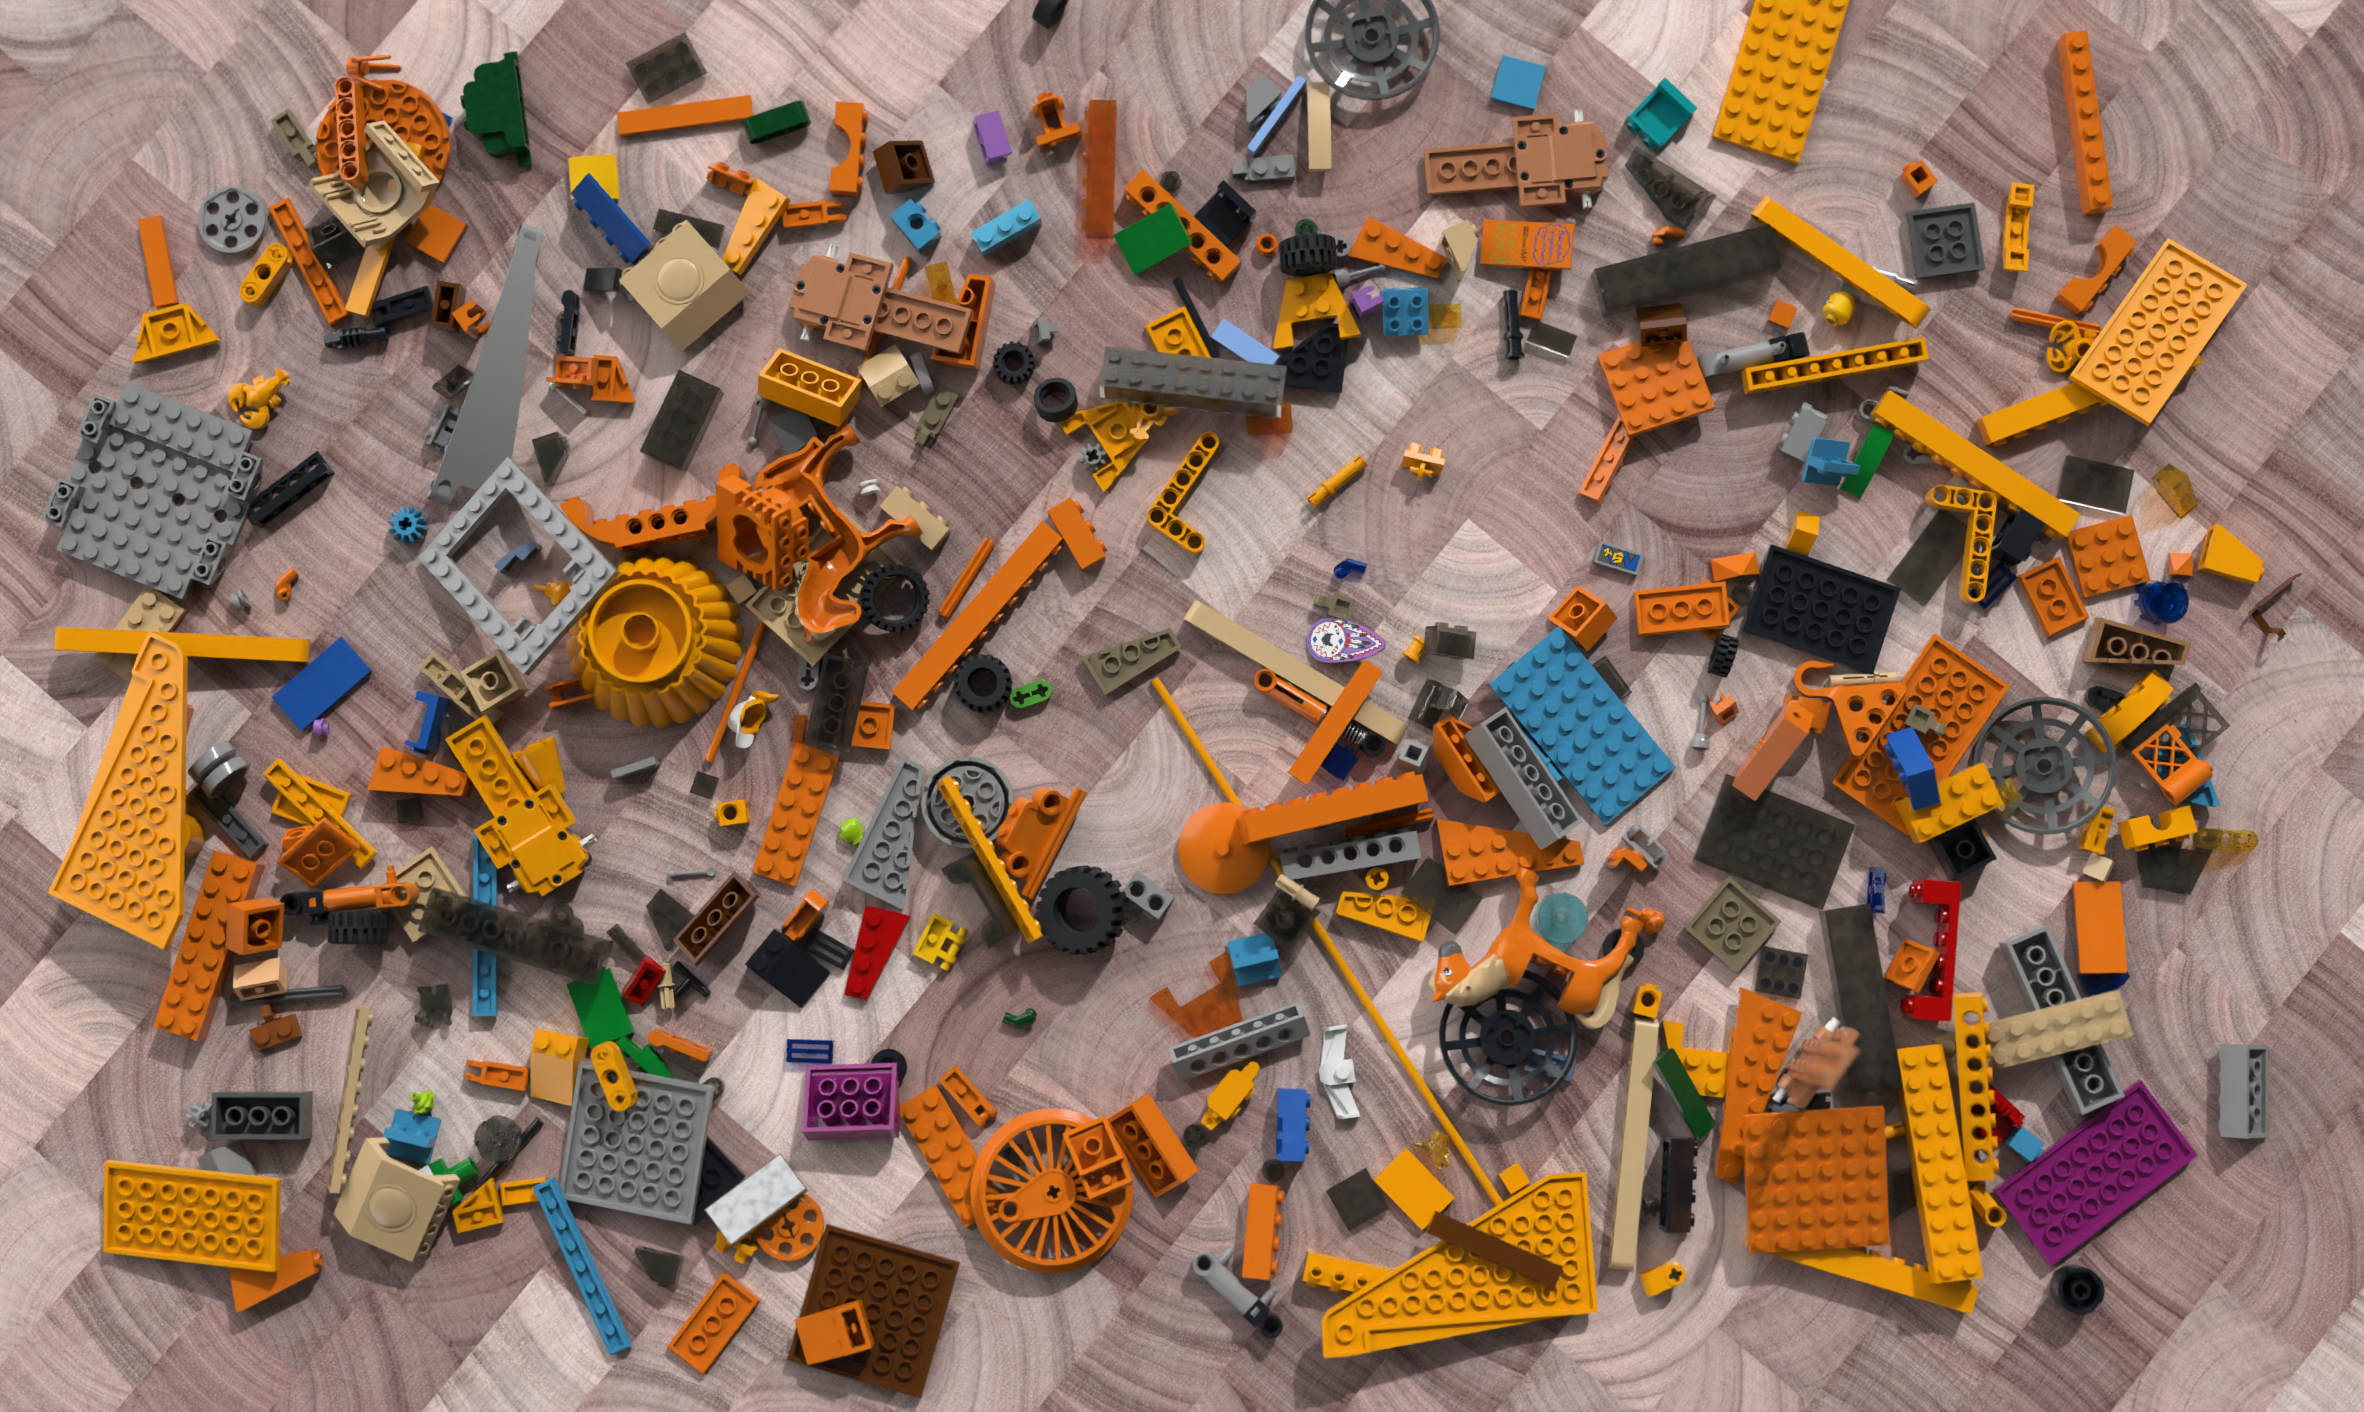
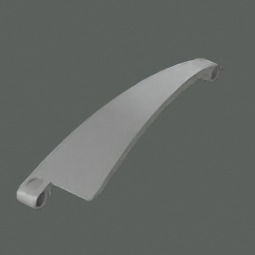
[427,223,544,506]

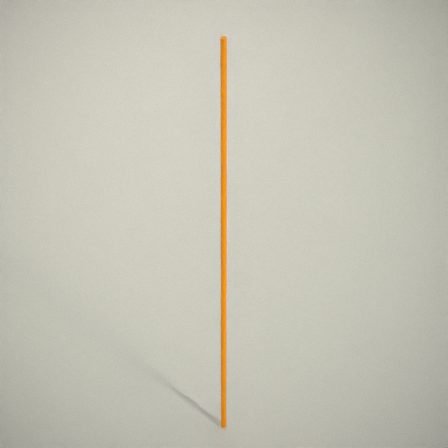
[1151,677,1503,1206]

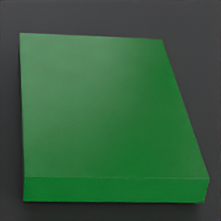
[1113,203,1193,275]
[566,968,635,1049]

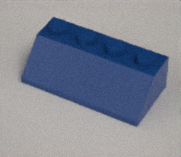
[571,173,654,265]

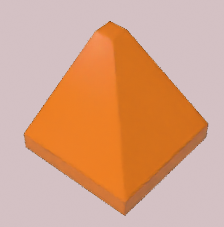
[2168,553,2193,576]

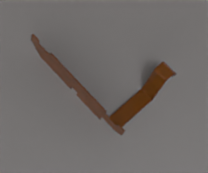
[2248,573,2302,642]

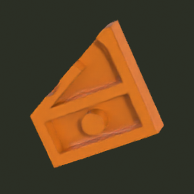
[590,355,636,404]

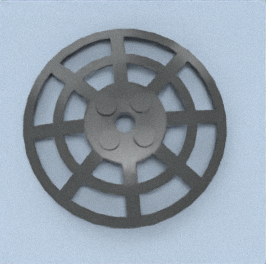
[1305,0,1440,101]
[1973,697,2117,835]

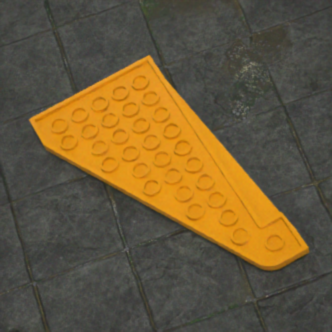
[48,631,188,950]
[1321,1172,1598,1358]

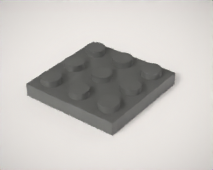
[1906,202,1985,280]

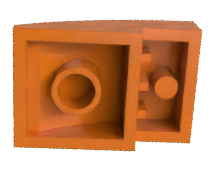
[1062,1116,1133,1203]

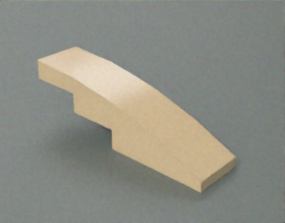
[1307,82,1332,172]
[418,650,503,725]

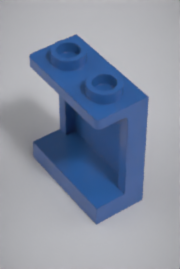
[404,691,451,755]

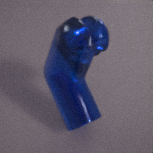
[1334,558,1367,579]

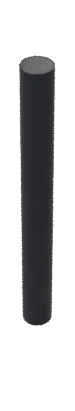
[1172,277,1220,361]
[474,1117,544,1190]

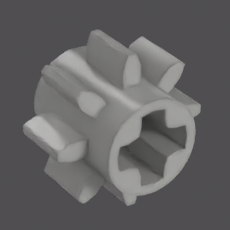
[1079,443,1107,472]
[184,1100,212,1131]

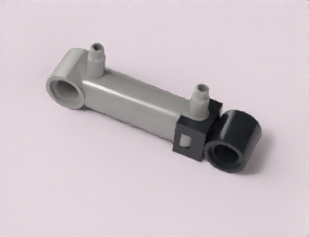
[1697,332,1810,379]
[1193,1247,1283,1338]

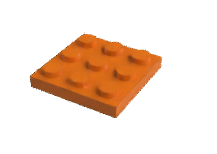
[2065,515,2151,598]

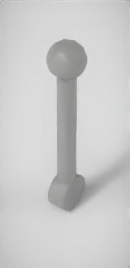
[668,867,716,879]

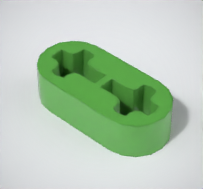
[1010,680,1052,709]

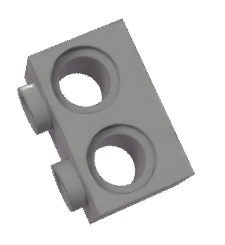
[1122,871,1174,920]

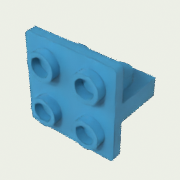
[1802,437,1860,486]
[1228,932,1282,986]
[383,1109,441,1164]

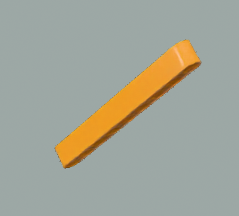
[1750,196,1931,328]

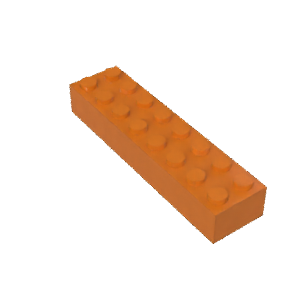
[1237,771,1429,845]
[153,850,265,1041]

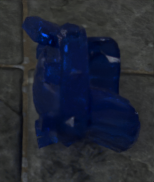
[2134,580,2189,624]

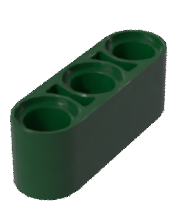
[742,101,811,144]

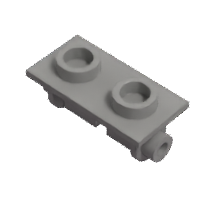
[424,403,461,451]
[1621,823,1669,869]

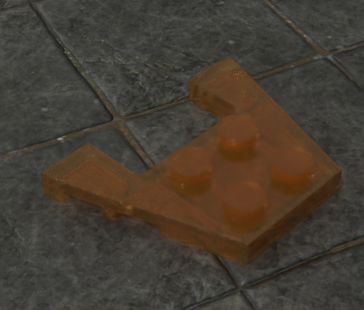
[1150,951,1243,1038]

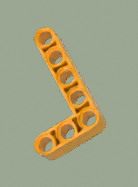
[1147,432,1219,555]
[1925,485,1997,604]

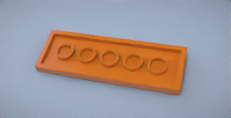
[752,742,840,887]
[900,1084,1003,1228]

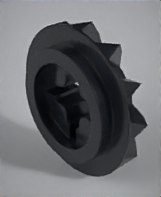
[871,1049,908,1082]

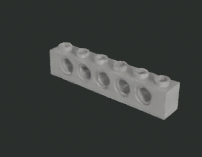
[1279,828,1421,881]
[1168,1001,1311,1082]

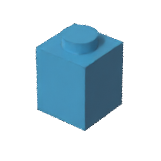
[2003,1126,2045,1162]

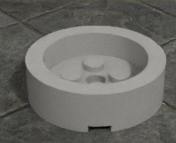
[921,756,1015,849]

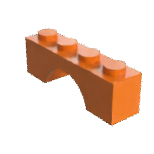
[829,101,869,197]
[2054,225,2137,315]

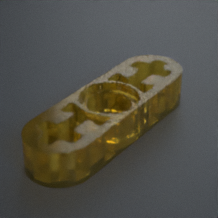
[2193,828,2258,851]

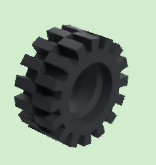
[993,341,1035,385]
[1708,633,1739,678]

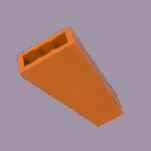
[229,1248,323,1312]

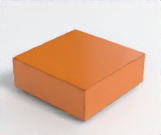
[1767,299,1798,330]

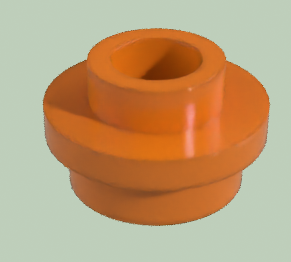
[1256,234,1278,257]

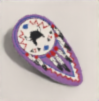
[1307,618,1386,663]

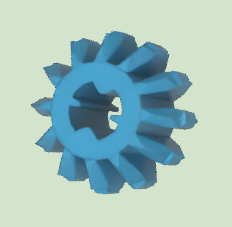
[388,506,428,545]

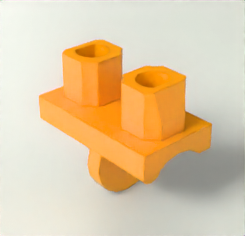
[1401,443,1445,482]
[714,1230,759,1264]

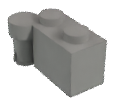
[1778,401,1828,463]

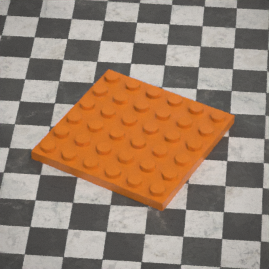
[1742,1106,1890,1254]

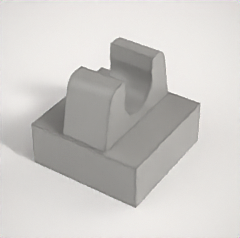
[1032,316,1059,345]

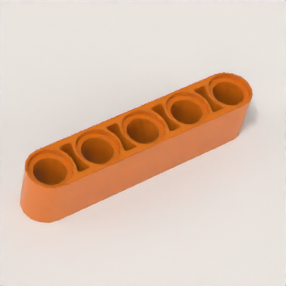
[335,76,368,188]

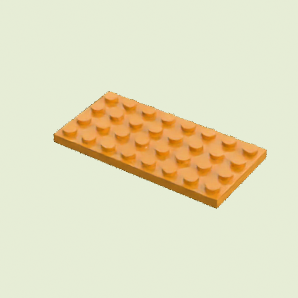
[1711,0,1850,165]
[2068,238,2248,427]
[103,1160,281,1272]

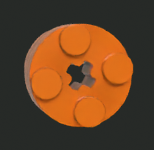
[1781,694,1831,734]

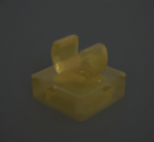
[1996,779,2023,809]

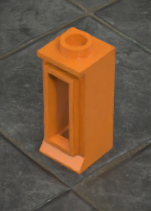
[545,676,595,709]

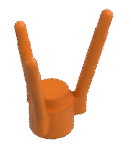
[346,55,401,91]

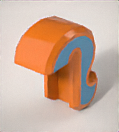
[781,889,829,942]

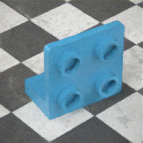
[1380,287,1429,336]

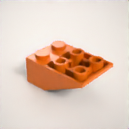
[795,1299,875,1365]

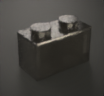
[1423,622,1477,660]

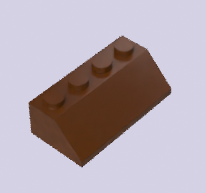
[673,871,762,966]

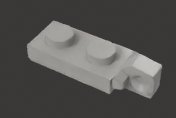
[1232,154,1295,183]

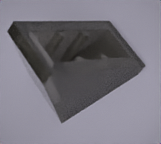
[1430,686,1469,720]

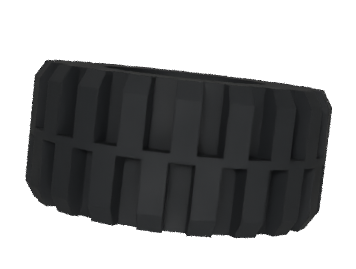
[1036,865,1129,955]

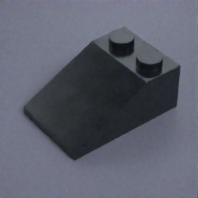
[745,928,830,1008]

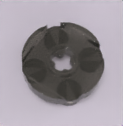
[474,1115,522,1163]

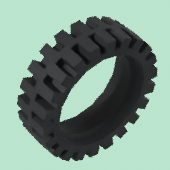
[860,564,930,632]

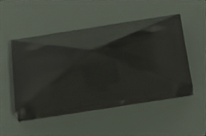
[432,365,473,401]

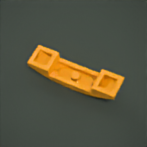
[2003,182,2034,272]

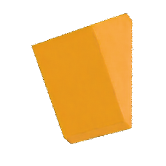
[1785,510,1820,556]

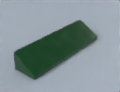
[1653,1048,1716,1141]

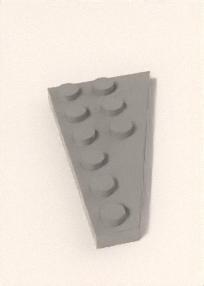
[842,756,923,910]

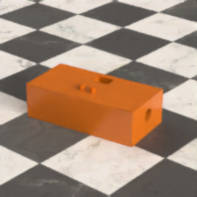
[1732,700,1814,801]

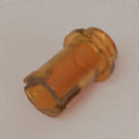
[790,714,810,743]

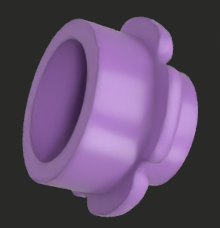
[312,718,329,741]

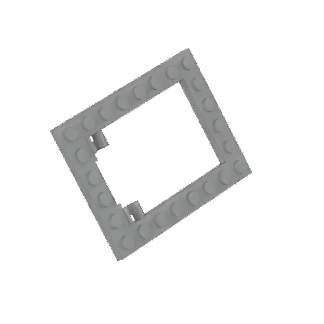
[418,457,620,676]

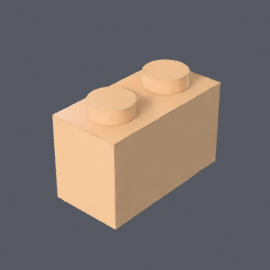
[233,957,288,1001]

